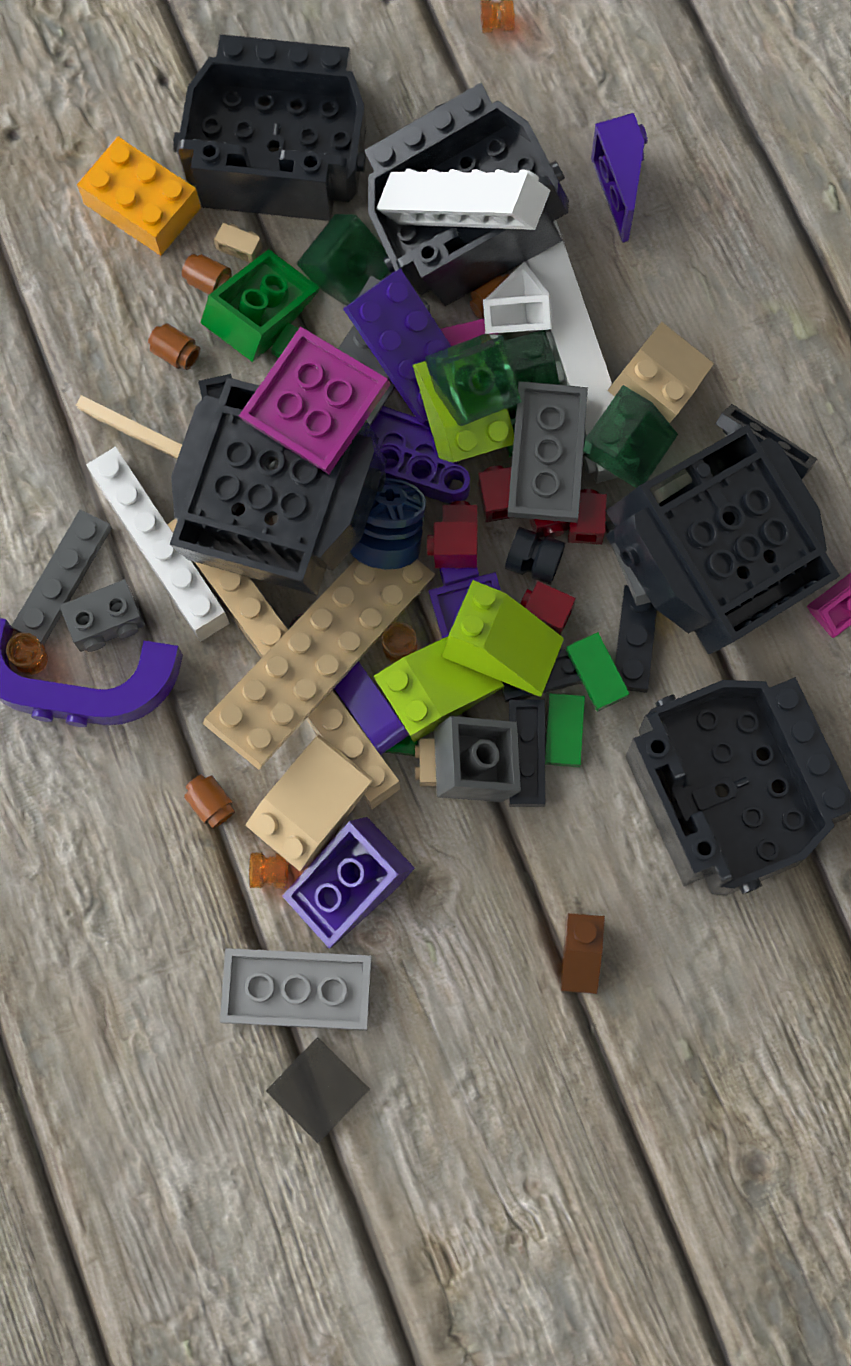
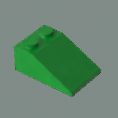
[200,249,320,362]

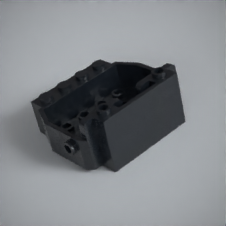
[173,34,366,221]
[364,83,569,306]
[169,377,387,596]
[605,424,840,655]
[625,677,851,896]

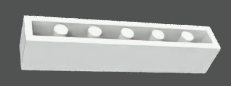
[376,169,550,230]
[86,446,230,642]

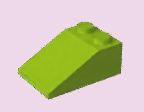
[413,347,514,463]
[442,580,564,697]
[374,636,504,742]

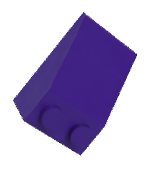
[591,113,647,243]
[282,817,415,949]

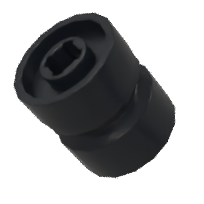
[505,527,566,585]

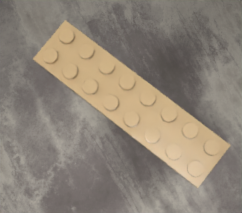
[203,559,436,770]

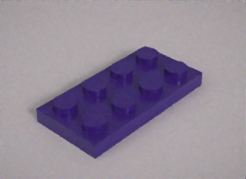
[343,268,456,423]

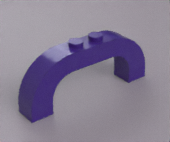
[0,618,183,727]

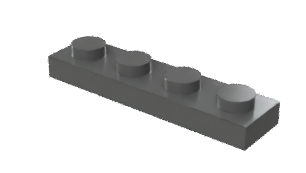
[11,509,112,645]

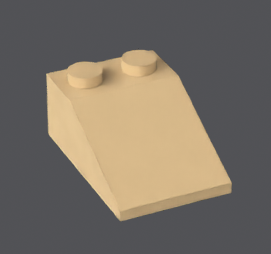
[607,322,714,433]
[245,735,374,871]

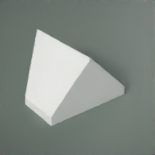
[483,262,553,334]

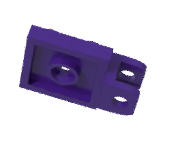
[428,568,501,639]

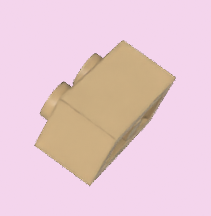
[214,223,262,263]
[415,738,436,787]

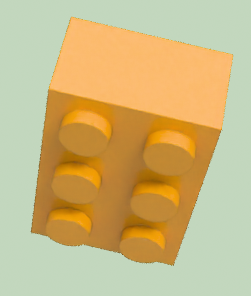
[77,136,201,256]

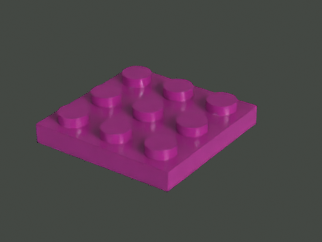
[239,326,391,474]

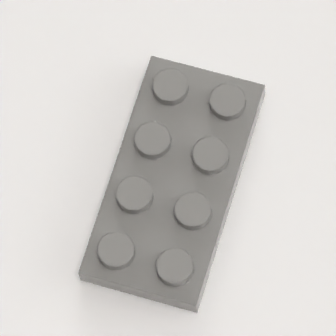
[220,948,372,1031]

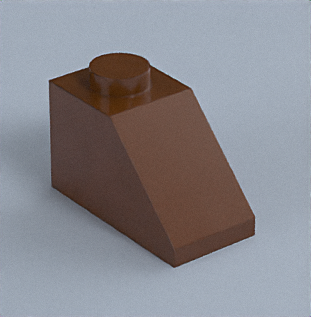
[561,913,605,994]

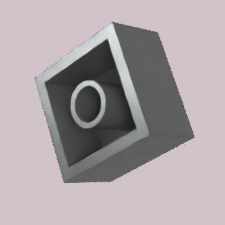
[434,716,521,802]

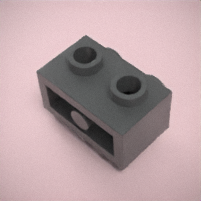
[59,579,145,652]

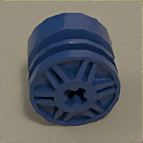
[350,478,426,570]

